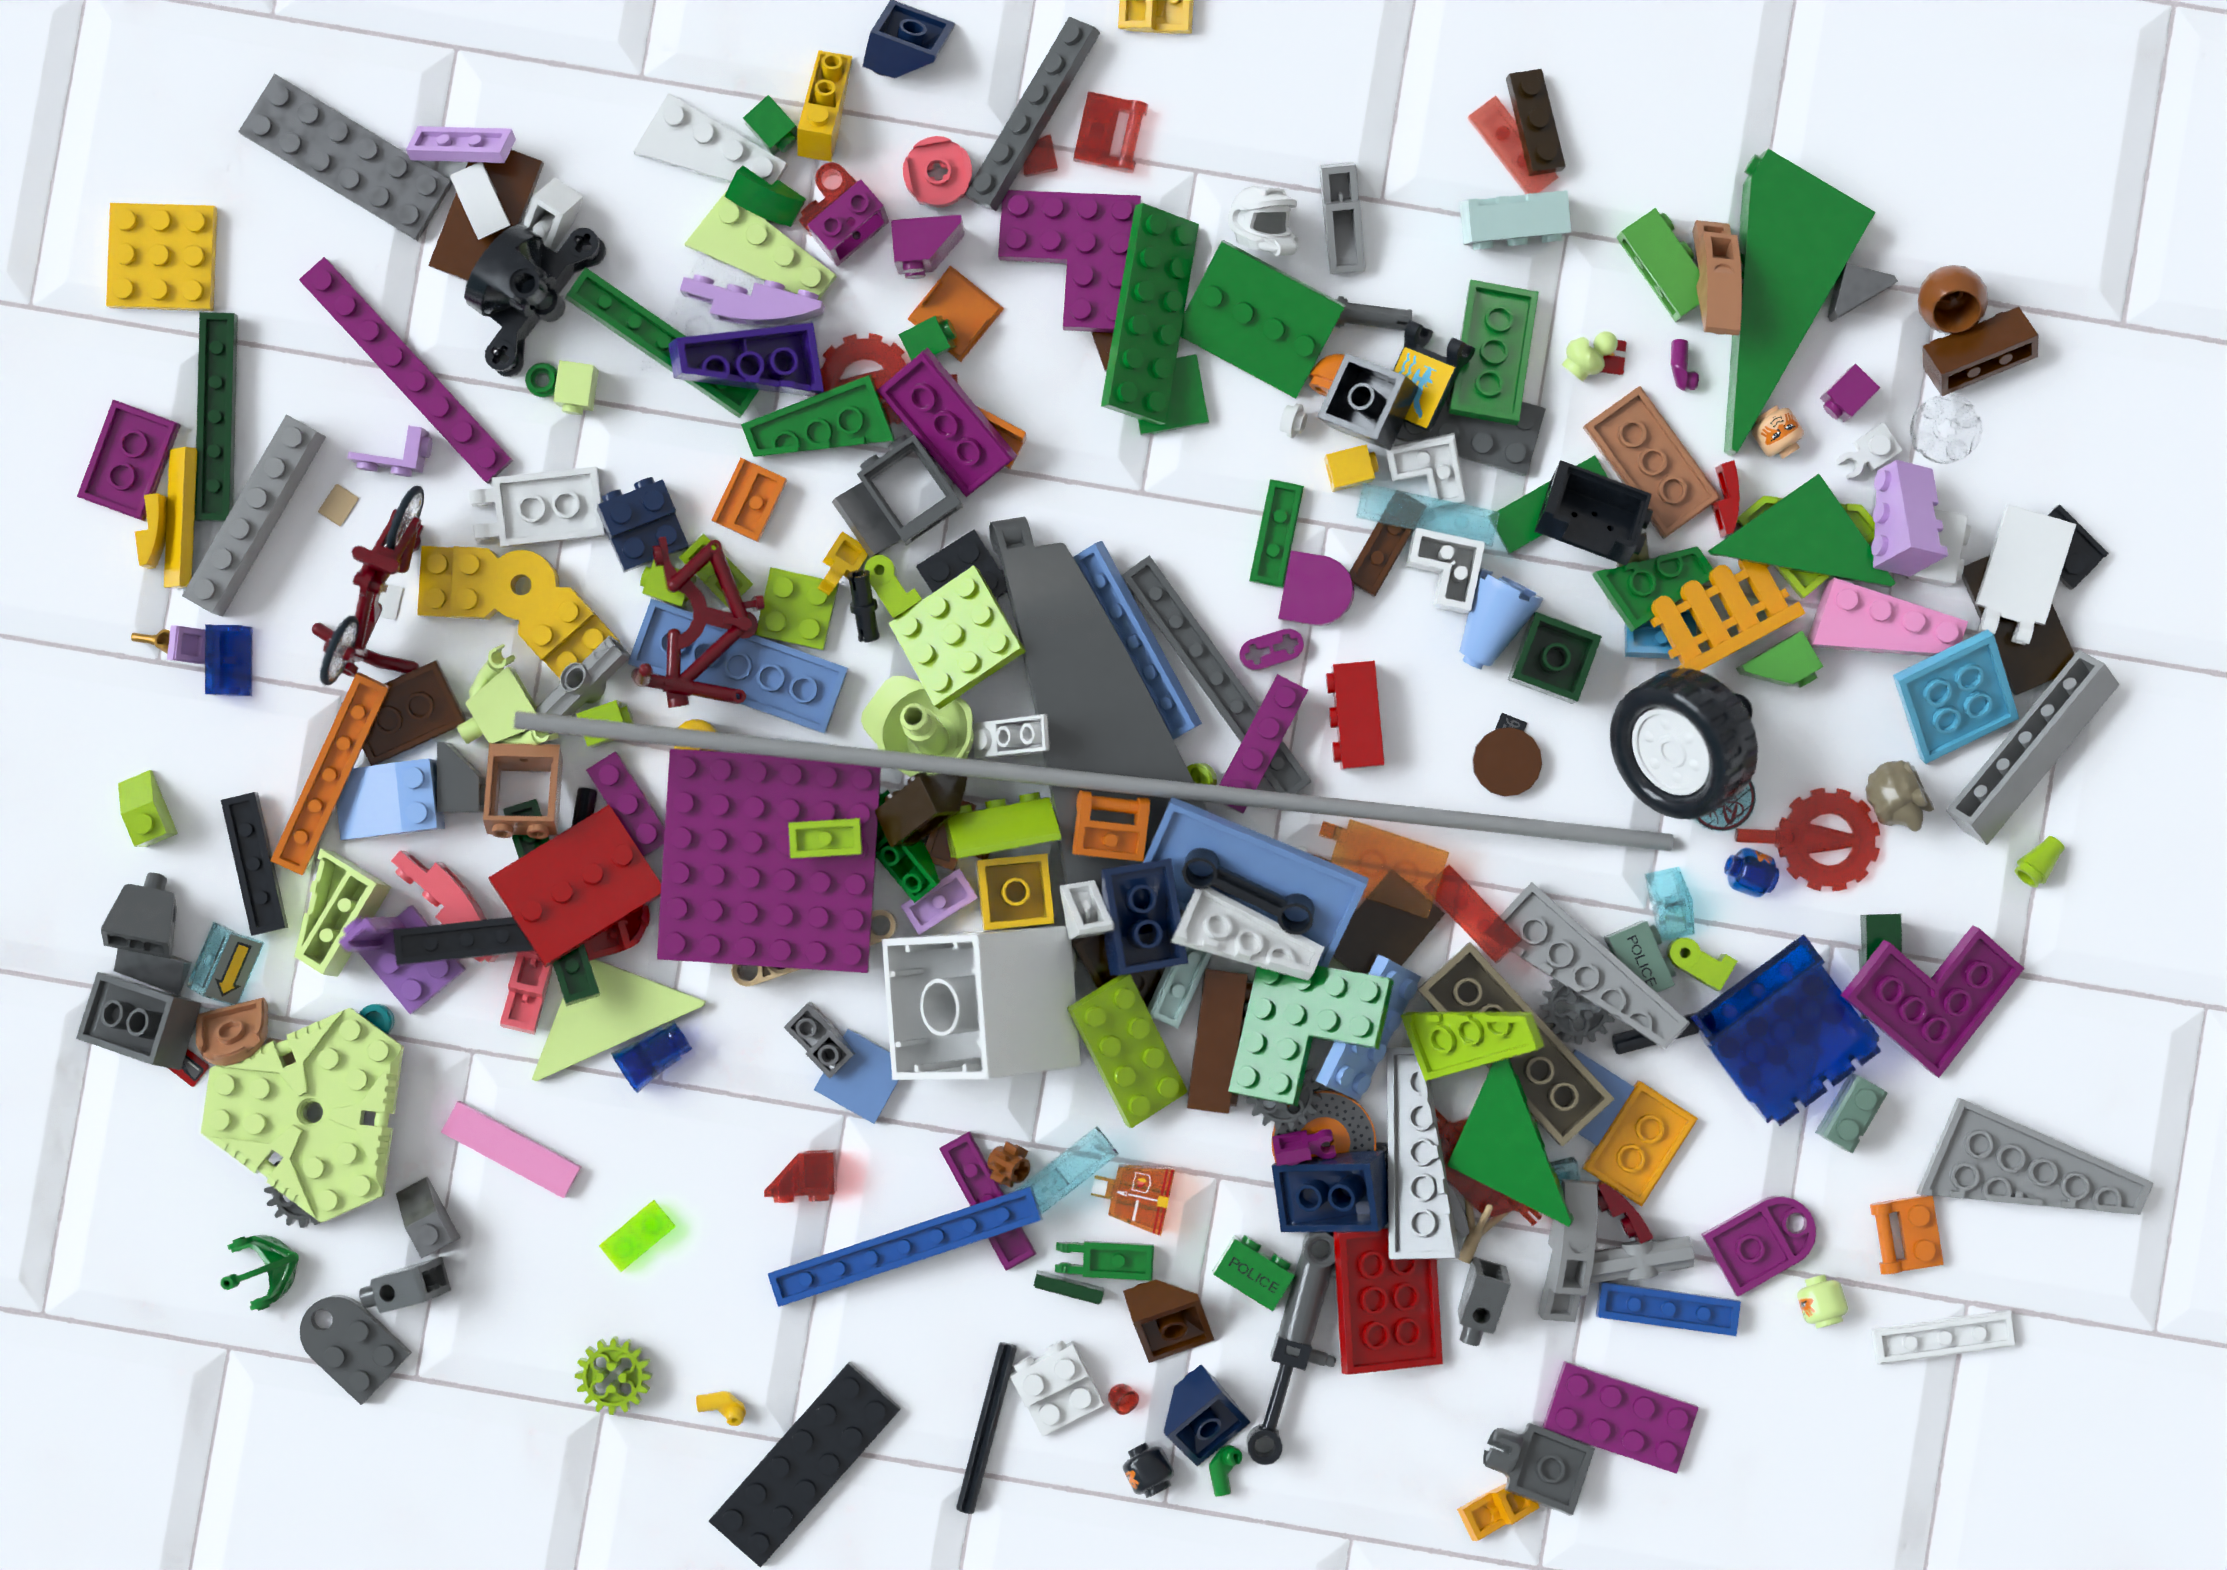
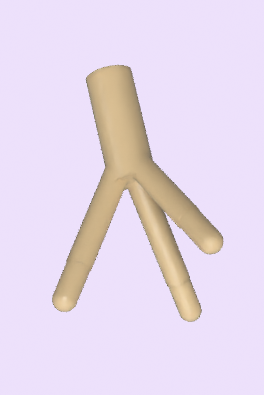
[1459,1192,1518,1264]

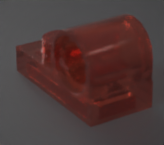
[798,162,857,237]

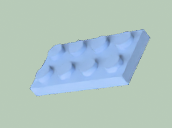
[1315,954,1421,1101]

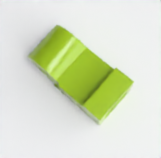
[864,555,922,619]
[1666,938,1738,991]

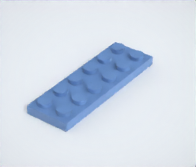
[628,598,849,734]

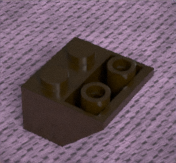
[875,772,968,848]

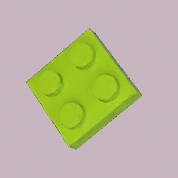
[755,567,839,651]

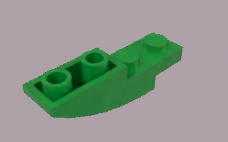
[876,789,940,903]

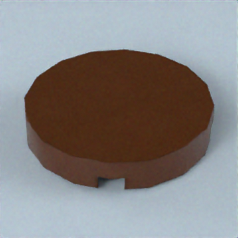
[1472,727,1542,797]

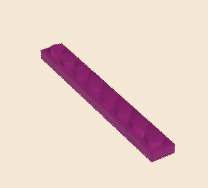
[299,257,513,484]

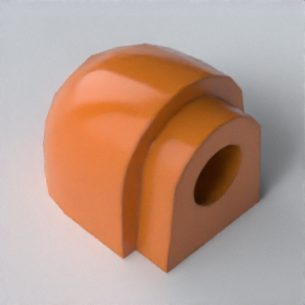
[1309,353,1345,396]

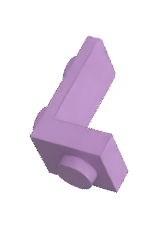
[347,425,433,477]

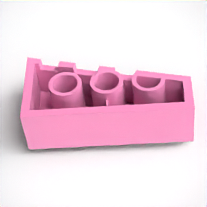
[1808,578,1968,656]

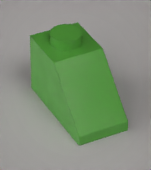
[1736,631,1824,688]

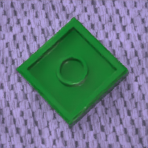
[1138,354,1209,436]

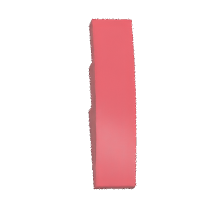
[500,951,553,1035]

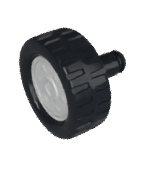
[1610,668,1758,820]

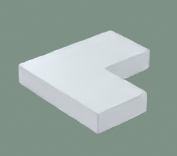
[1386,433,1467,509]

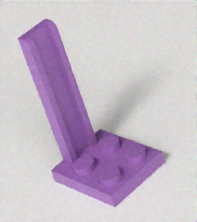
[338,905,466,1014]

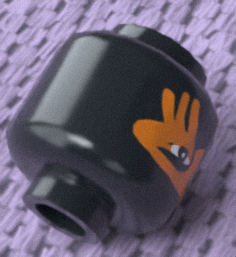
[1122,1443,1174,1498]

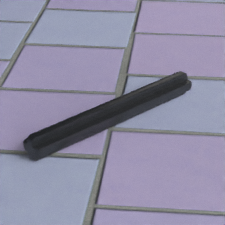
[956,1342,1017,1514]

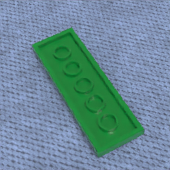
[1101,203,1199,425]

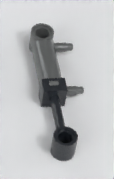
[1246,1232,1336,1465]

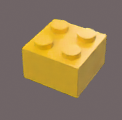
[976,853,1054,931]

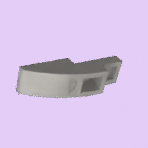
[1538,1179,1598,1322]

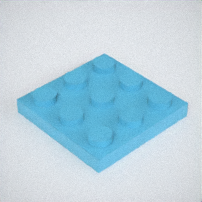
[1893,629,2019,764]

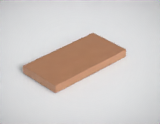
[1582,386,1721,539]

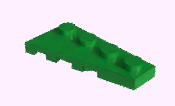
[741,375,896,457]

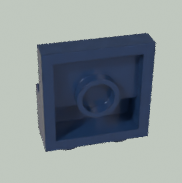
[596,477,689,573]

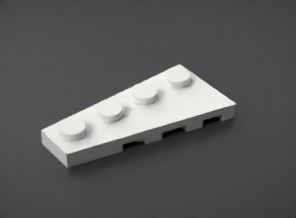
[1171,887,1324,980]

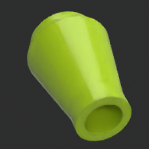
[2015,836,2065,888]

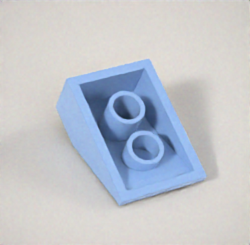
[337,758,445,840]

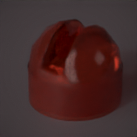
[1108,1383,1139,1415]

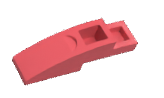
[391,850,499,963]

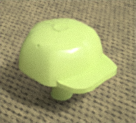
[861,676,975,777]

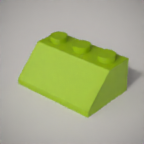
[944,792,1061,859]

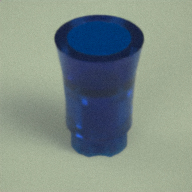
[611,1021,693,1094]

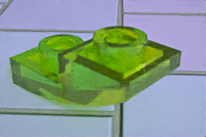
[598,1200,676,1273]

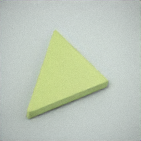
[531,959,706,1081]

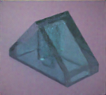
[1644,866,1695,941]

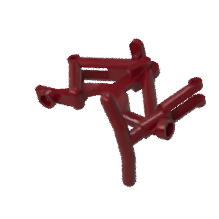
[631,536,765,708]

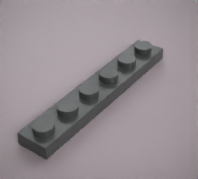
[965,17,1100,211]

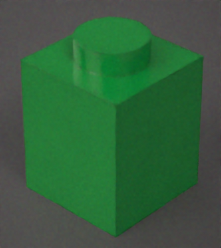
[743,95,797,156]
[898,316,957,361]

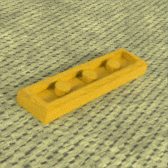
[164,447,197,589]

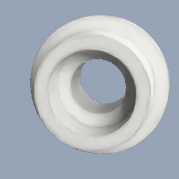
[1279,403,1308,438]

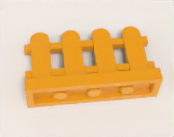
[1650,560,1806,671]

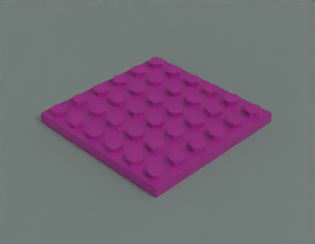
[657,748,882,973]

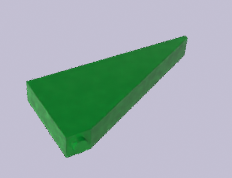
[1724,148,1876,456]

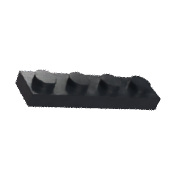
[221,792,289,936]
[393,917,534,966]

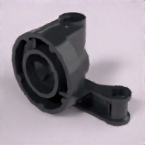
[464,224,606,377]

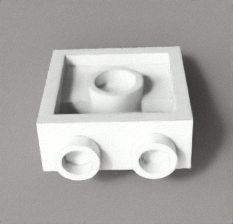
[1010,1340,1104,1437]

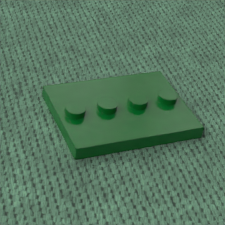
[1180,240,1346,399]

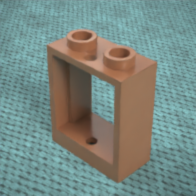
[483,743,563,839]

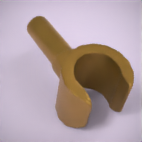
[131,629,170,654]

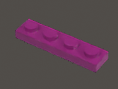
[1219,674,1308,814]

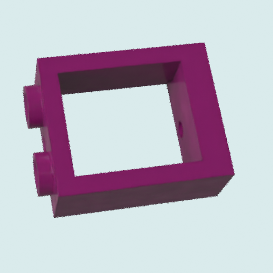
[807,179,889,267]

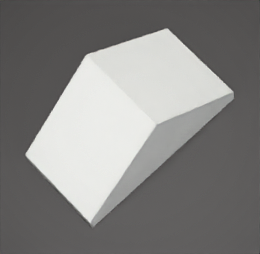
[1060,880,1113,940]

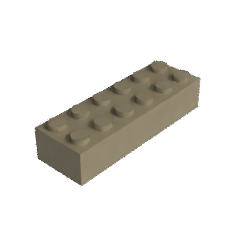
[1417,942,1614,1147]

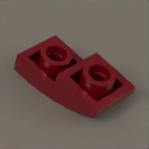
[1595,1180,1653,1244]

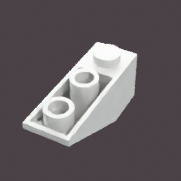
[973,714,1049,758]

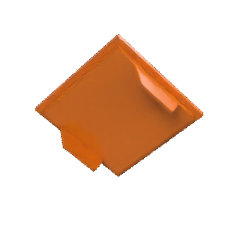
[907,265,1004,362]

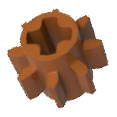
[987,1141,1031,1188]

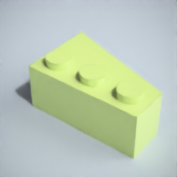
[294,848,392,977]

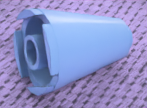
[1459,568,1544,669]

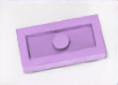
[900,868,978,935]

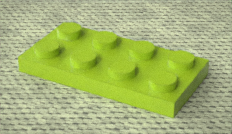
[1067,974,1188,1129]

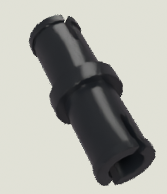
[847,570,880,643]

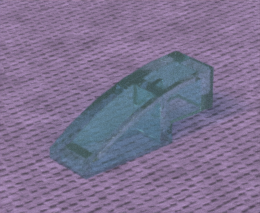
[1012,1126,1119,1214]

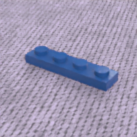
[1596,1281,1741,1336]

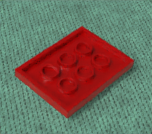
[488,805,661,967]
[1333,1227,1443,1375]

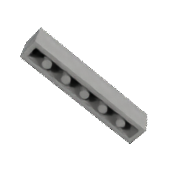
[182,414,326,617]
[1946,650,2120,845]

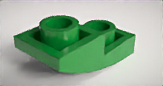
[724,166,806,227]

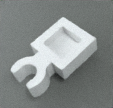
[1835,422,1903,480]

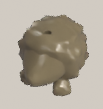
[1865,760,1934,832]

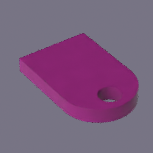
[1701,1196,1816,1297]

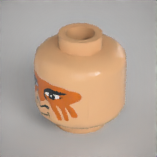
[1752,405,1804,459]

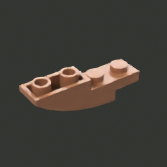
[1692,220,1742,336]

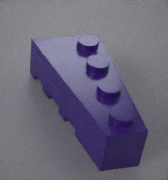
[668,322,824,397]

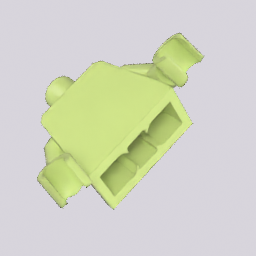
[457,644,558,745]

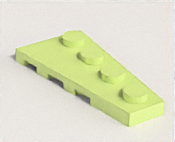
[684,190,837,300]

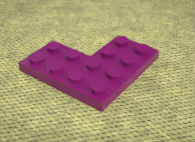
[998,190,1141,333]
[1841,925,2025,1078]

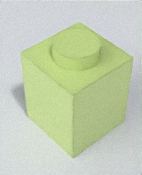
[553,360,599,415]

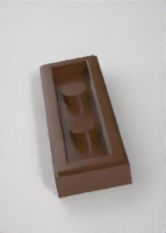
[1349,490,1427,597]

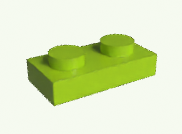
[788,818,863,858]

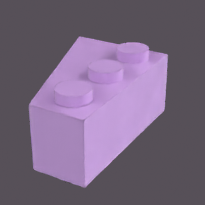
[1871,460,1948,577]

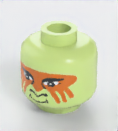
[1797,1274,1848,1329]

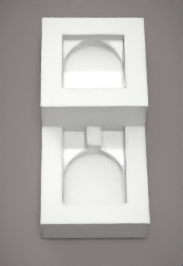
[450,162,511,240]

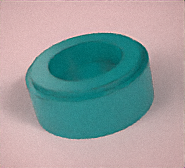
[360,1004,394,1034]

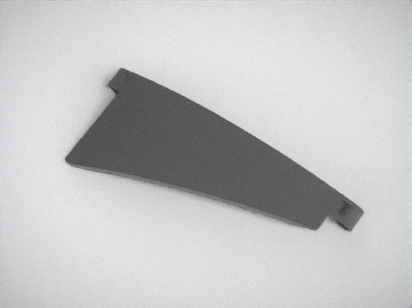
[989,516,1207,963]

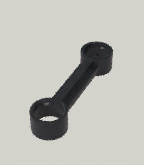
[1182,848,1315,935]

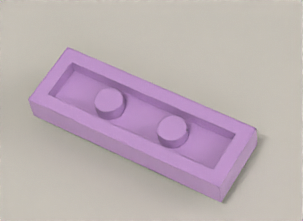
[406,126,516,163]

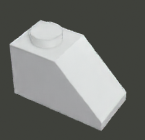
[523,178,584,252]

